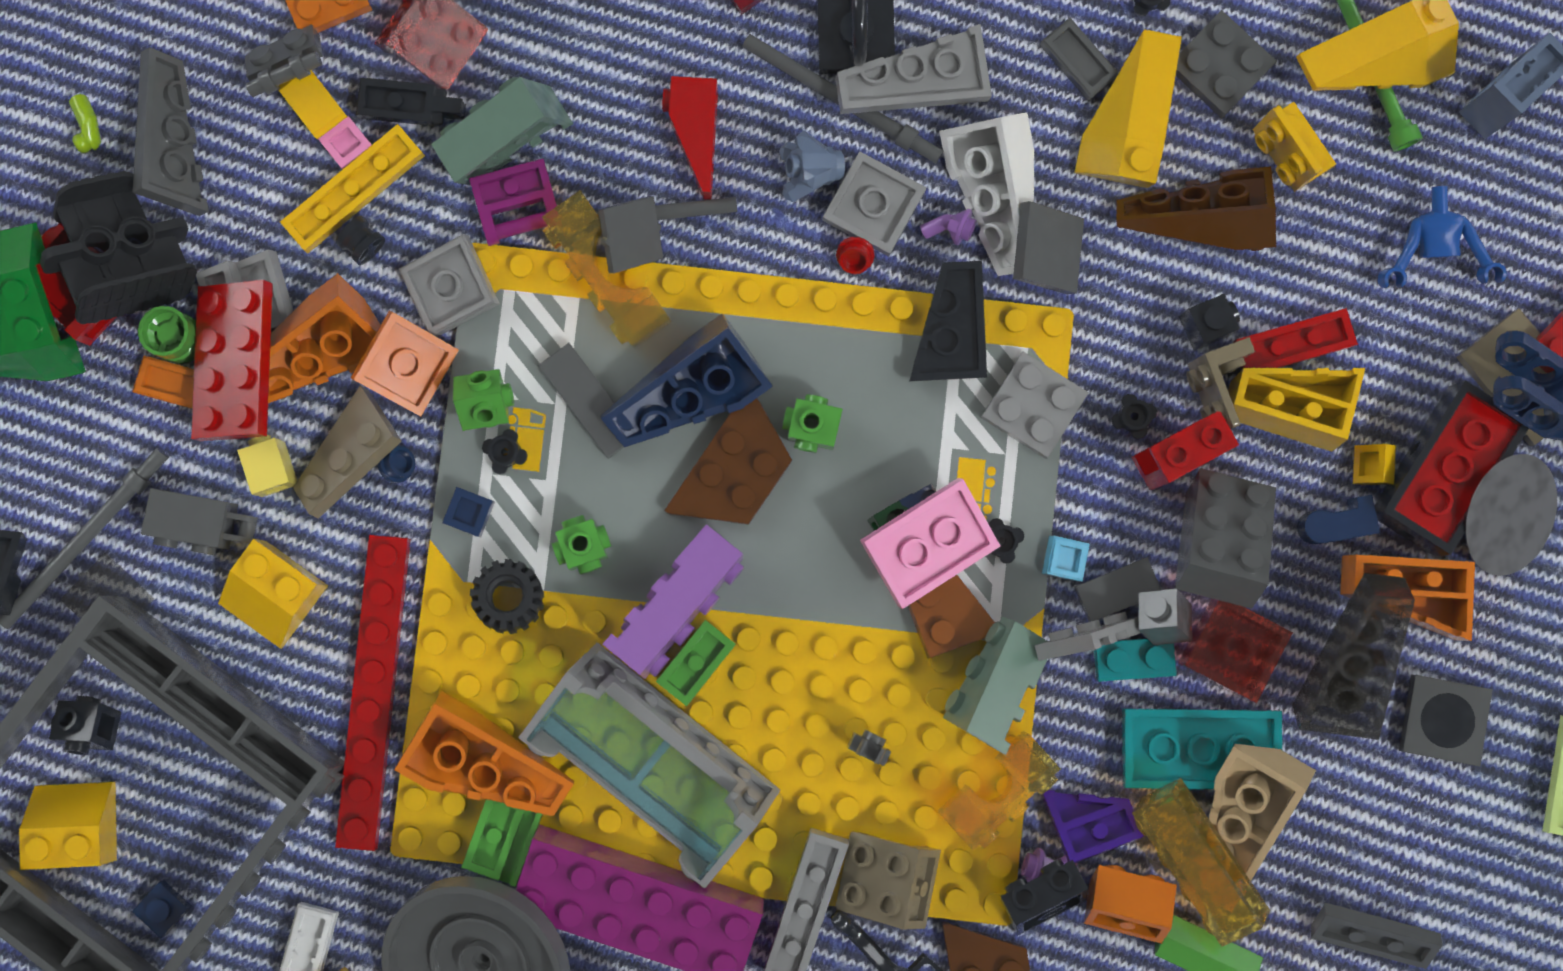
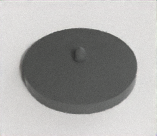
[381,876,570,971]

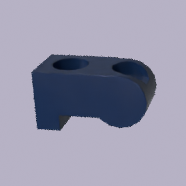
[1297,495,1380,544]

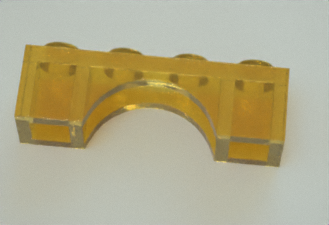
[542,190,672,348]

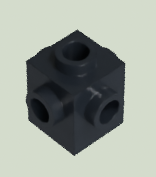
[49,696,122,755]

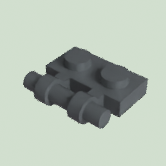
[245,25,323,97]

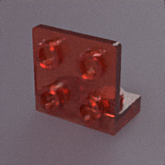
[374,0,488,90]

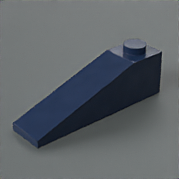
[600,313,773,447]

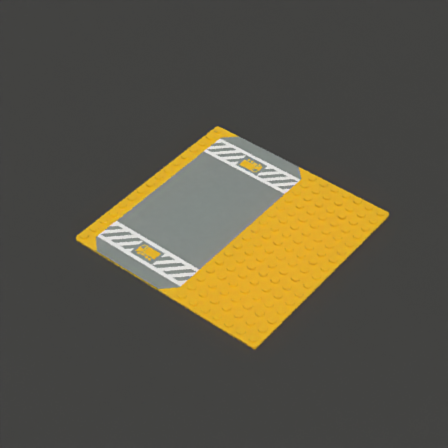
[390,243,1074,926]

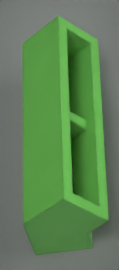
[1155,915,1263,971]

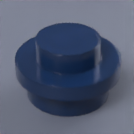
[377,445,416,484]

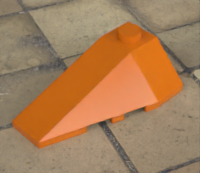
[394,691,574,816]

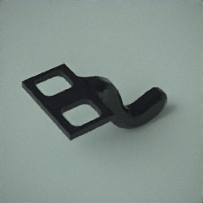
[830,910,943,971]

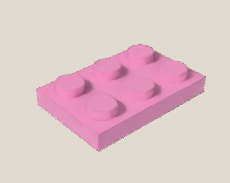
[860,478,1000,609]

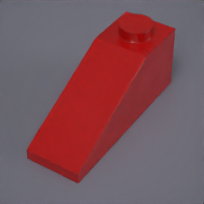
[662,76,718,200]

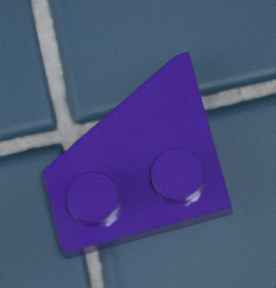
[1041,790,1144,863]

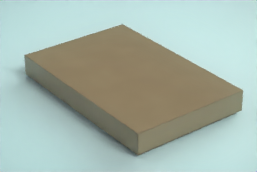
[1456,308,1545,446]

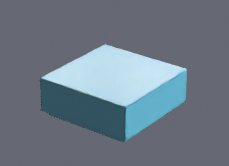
[1042,536,1090,582]

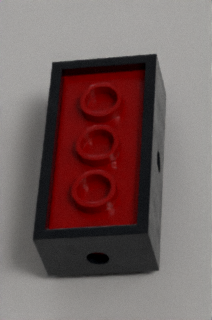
[1374,380,1529,557]

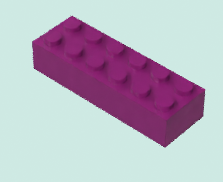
[516,825,764,971]

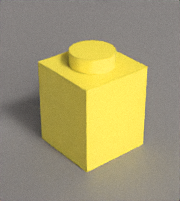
[237,435,297,497]

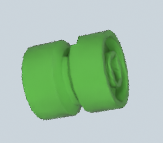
[138,306,196,364]

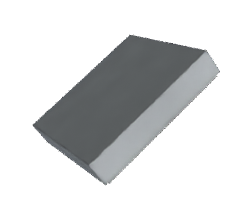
[1013,201,1084,295]

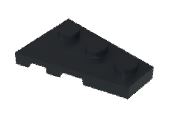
[909,261,987,382]

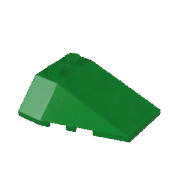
[0,222,86,381]

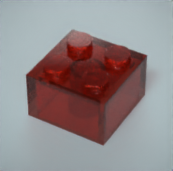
[1178,598,1293,703]

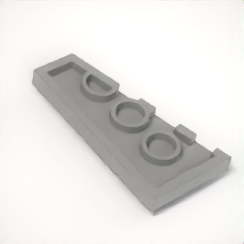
[835,24,992,114]

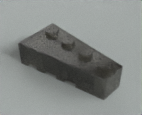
[1292,573,1415,740]

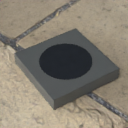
[1399,674,1493,767]

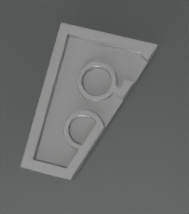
[1035,612,1141,661]

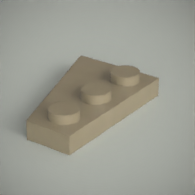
[293,385,402,519]

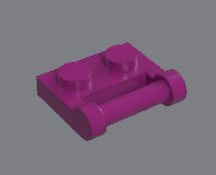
[469,158,563,246]

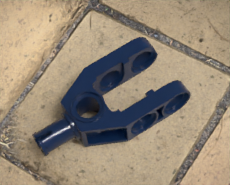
[1493,331,1563,441]

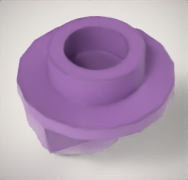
[920,208,977,245]
[1021,847,1077,882]

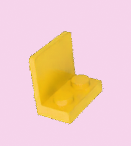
[1252,102,1336,192]

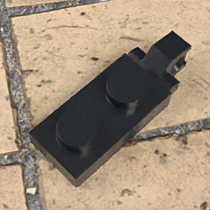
[356,78,466,126]

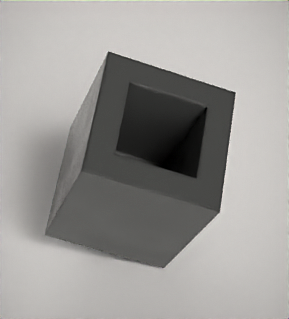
[1139,588,1192,645]

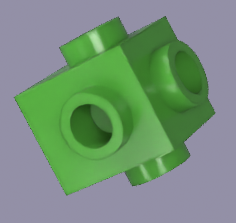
[453,369,514,431]
[782,394,843,453]
[552,515,612,575]

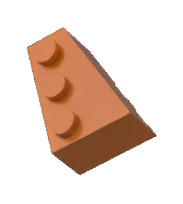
[1340,554,1475,641]

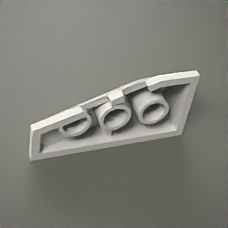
[939,112,1034,276]

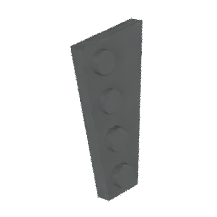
[132,47,209,216]

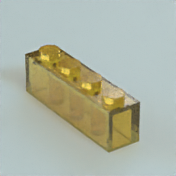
[1132,778,1271,947]

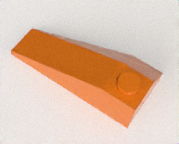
[268,273,381,404]

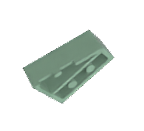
[431,77,573,185]
[943,616,1047,755]

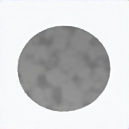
[1466,454,1557,576]

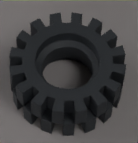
[470,559,544,634]

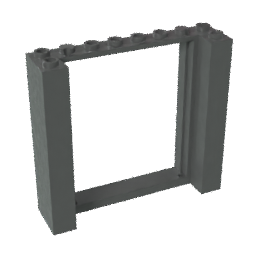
[0,595,345,971]

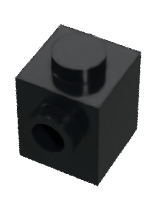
[1179,294,1240,351]

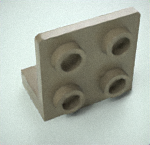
[1186,337,1255,429]
[836,832,941,930]

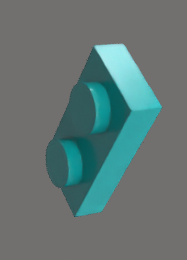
[1094,639,1177,682]

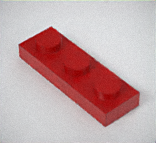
[1233,308,1358,370]

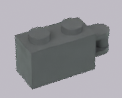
[141,488,258,555]

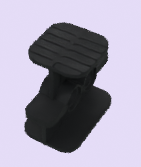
[40,171,197,324]

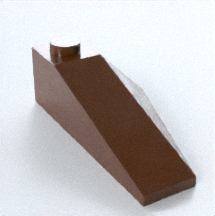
[1116,166,1276,251]

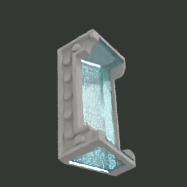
[518,642,780,888]

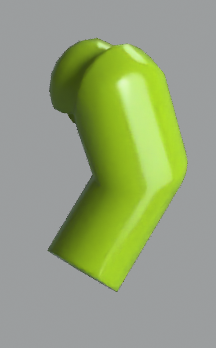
[69,94,101,154]

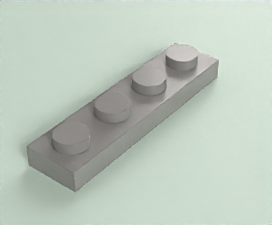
[763,828,849,971]

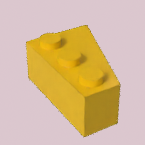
[1228,368,1365,452]

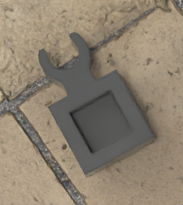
[847,729,891,766]

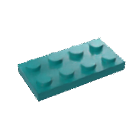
[1122,708,1282,789]

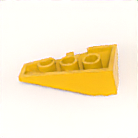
[1296,0,1459,91]
[1074,29,1182,188]

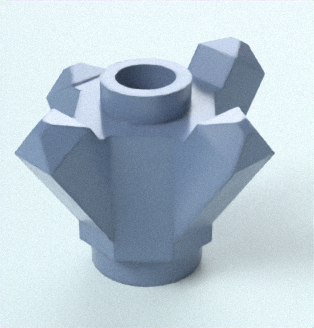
[779,131,845,202]

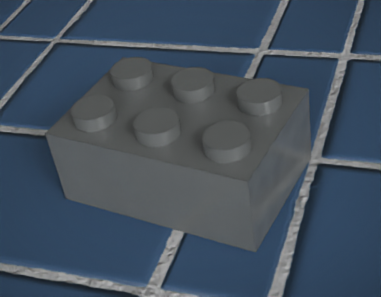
[1175,468,1276,609]

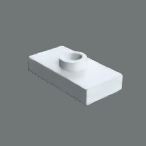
[279,902,339,971]

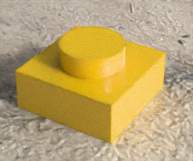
[1352,444,1396,485]

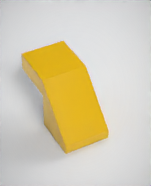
[278,70,347,139]

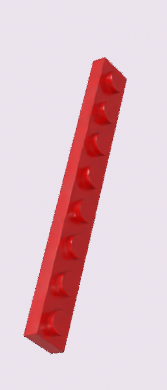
[335,535,411,851]

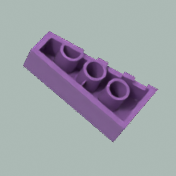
[602,524,744,679]

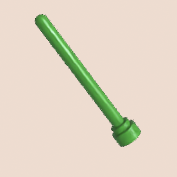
[1336,0,1423,152]

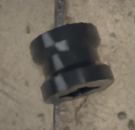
[336,216,385,265]

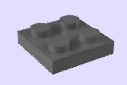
[1176,10,1277,118]

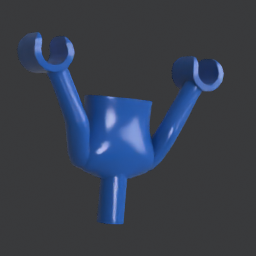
[1378,186,1507,288]

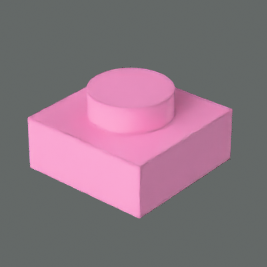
[318,116,372,170]

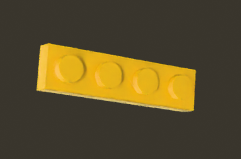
[280,124,425,253]

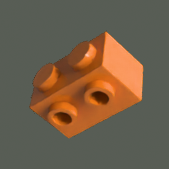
[1084,865,1177,943]

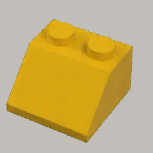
[218,538,328,649]
[19,781,117,870]

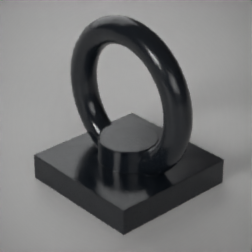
[817,0,895,74]

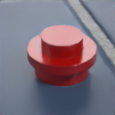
[836,237,875,274]

